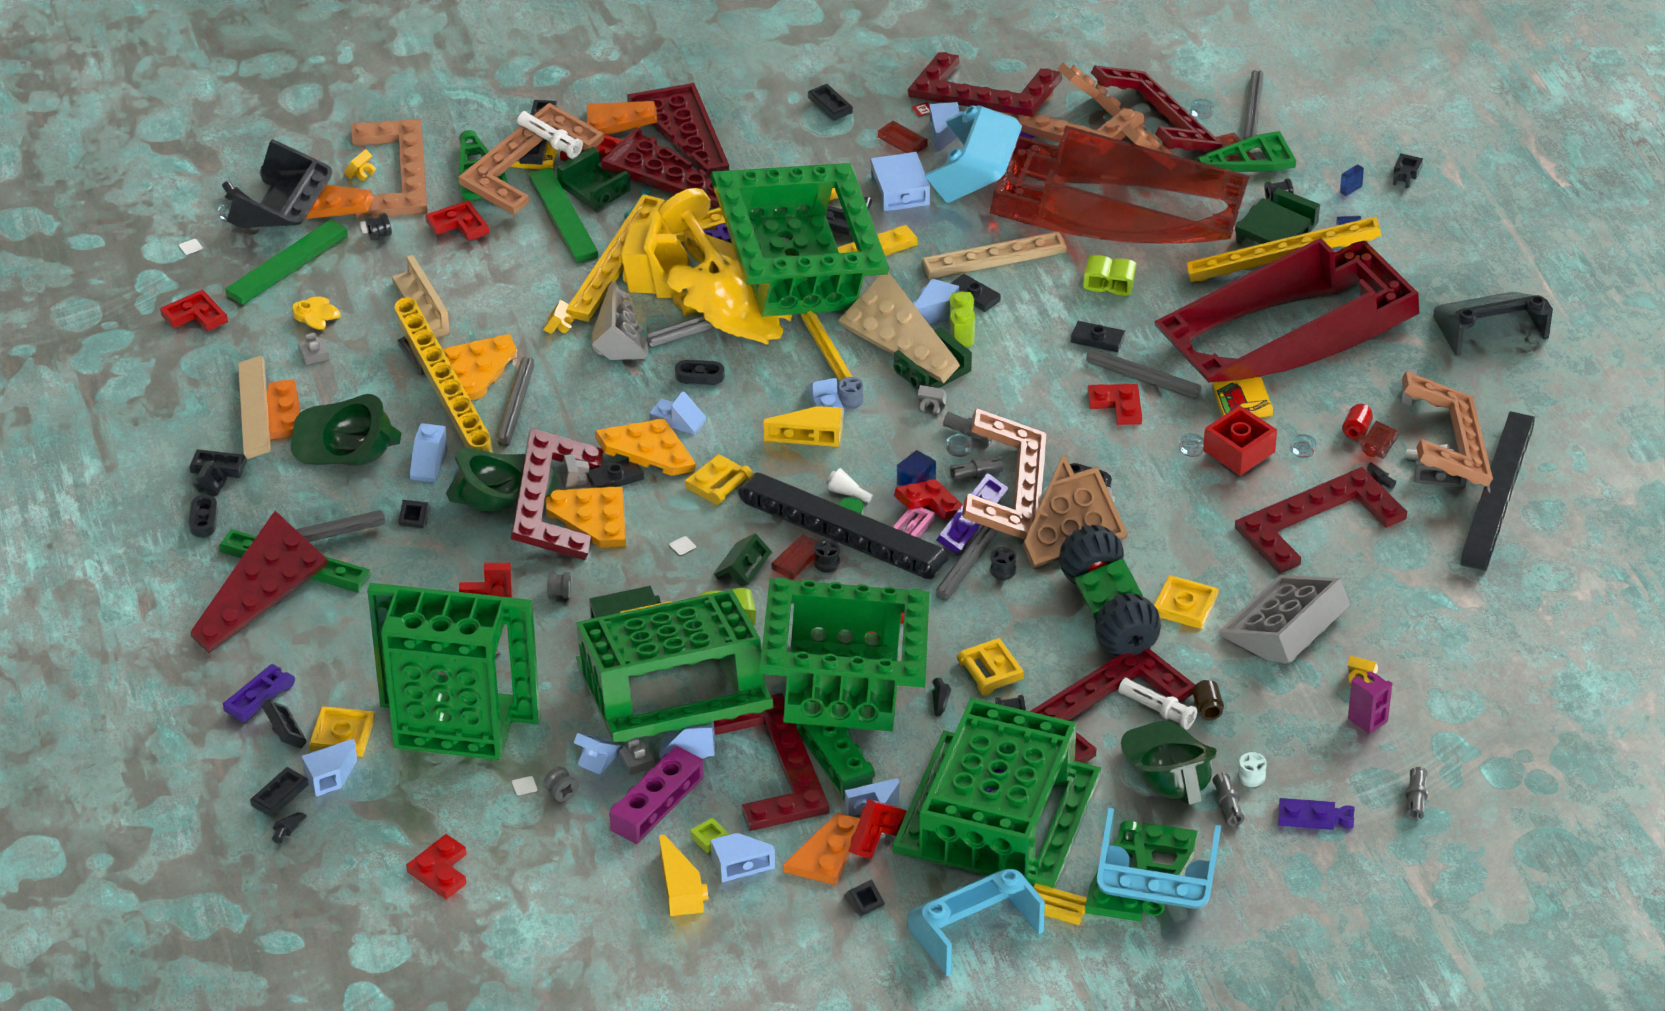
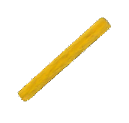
[800,311,853,382]

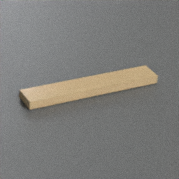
[922,232,1067,279]
[238,355,271,459]

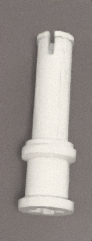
[517,111,583,159]
[1118,678,1197,730]

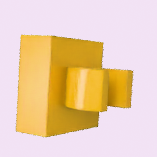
[343,150,376,182]
[543,300,574,334]
[1347,655,1378,684]

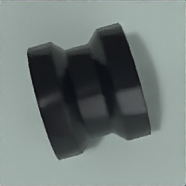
[365,212,392,241]
[814,539,840,572]
[990,547,1017,580]

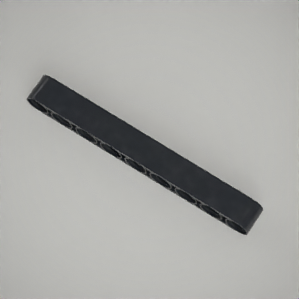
[1460,411,1535,571]
[738,472,948,579]

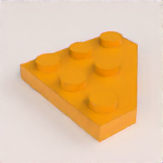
[442,334,517,400]
[595,418,696,476]
[546,487,626,548]

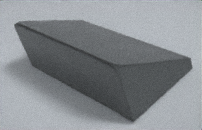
[1414,461,1466,488]

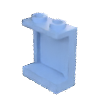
[870,152,930,212]

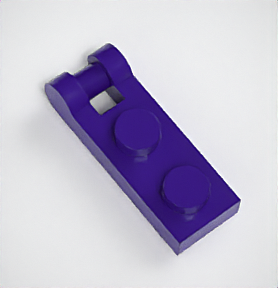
[223,664,295,723]

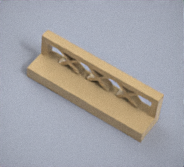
[392,255,450,338]

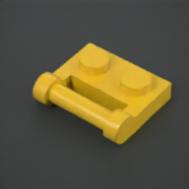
[685,454,753,505]
[957,638,1024,696]

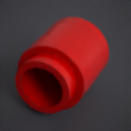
[1342,404,1373,440]

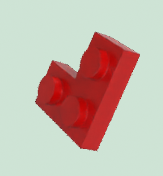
[425,200,489,241]
[160,289,228,331]
[1088,383,1142,425]
[894,479,963,520]
[459,563,513,598]
[848,799,907,859]
[406,834,467,900]

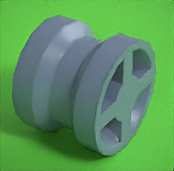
[839,377,863,408]

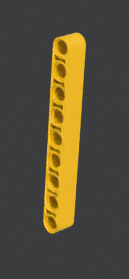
[394,297,493,453]

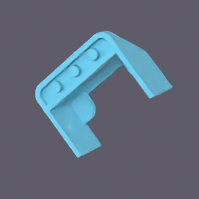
[925,105,1022,203]
[1097,808,1221,909]
[907,869,1045,976]

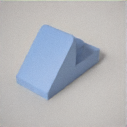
[806,378,844,417]
[649,391,706,435]
[574,733,623,774]
[845,778,900,816]

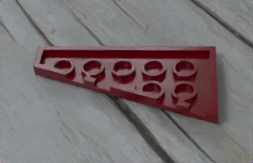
[602,127,720,209]
[191,511,328,654]

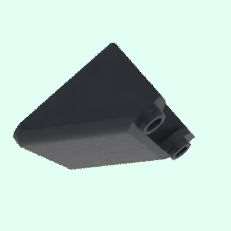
[227,139,332,228]
[1433,292,1553,355]

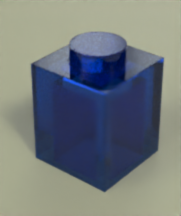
[897,450,936,486]

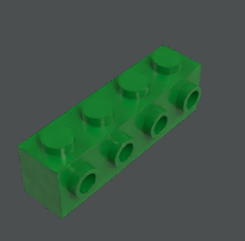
[795,723,875,800]

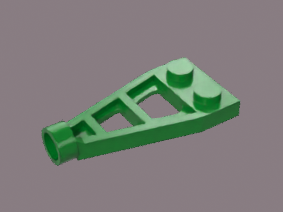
[458,130,508,202]
[1196,131,1296,176]
[1085,820,1143,922]
[1139,822,1198,916]

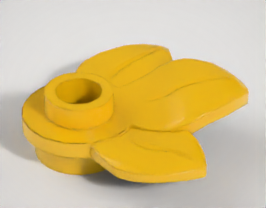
[292,297,341,330]

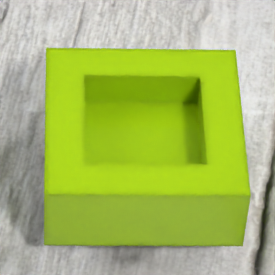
[690,817,729,854]

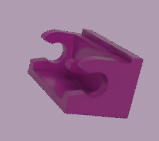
[1348,672,1393,734]

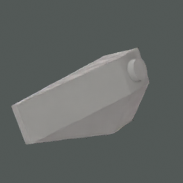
[592,281,648,360]

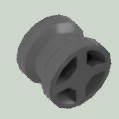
[547,572,571,598]
[543,767,578,802]

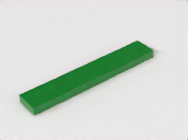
[529,168,599,263]
[225,219,348,305]
[219,529,371,593]

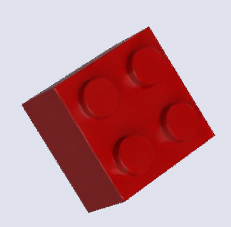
[1203,405,1277,476]

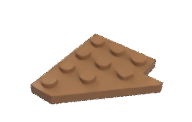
[1022,455,1128,569]

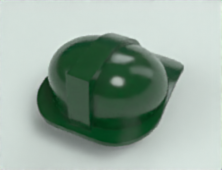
[291,394,402,466]
[446,448,559,511]
[1121,720,1217,805]

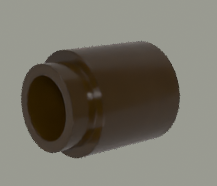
[1192,680,1224,720]

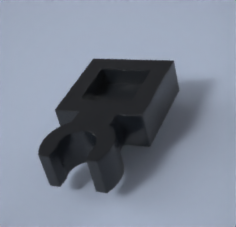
[1393,153,1423,188]

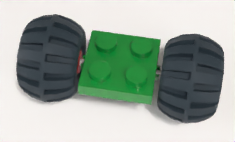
[1059,525,1161,656]

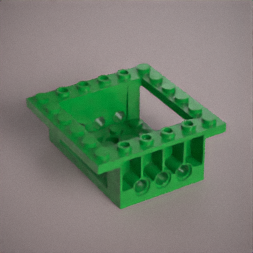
[710,163,889,317]
[759,578,930,732]
[367,583,541,760]
[576,589,773,742]
[893,698,1101,888]

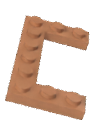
[1057,62,1178,170]
[997,92,1145,155]
[459,103,604,215]
[351,119,427,218]
[1401,371,1493,487]
[962,408,1047,540]

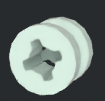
[1238,752,1267,787]

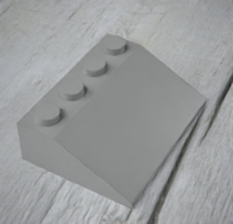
[1219,575,1350,664]

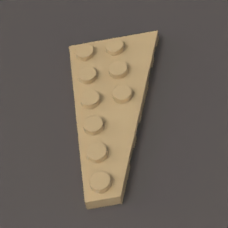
[838,272,960,384]

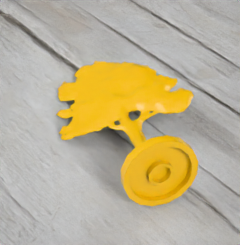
[659,188,792,345]

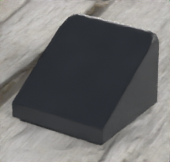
[398,499,431,528]
[844,879,885,917]

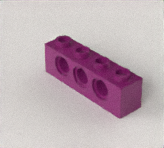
[609,746,703,844]

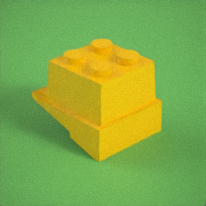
[619,211,690,298]

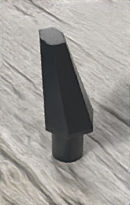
[222,181,251,201]
[1367,462,1396,489]
[932,677,951,717]
[272,812,307,844]

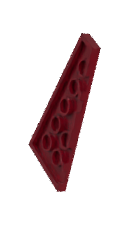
[627,83,730,176]

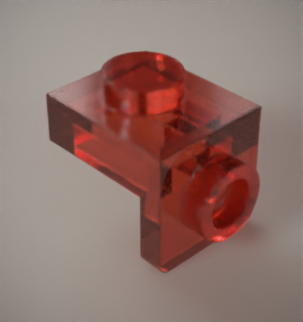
[1358,421,1399,459]

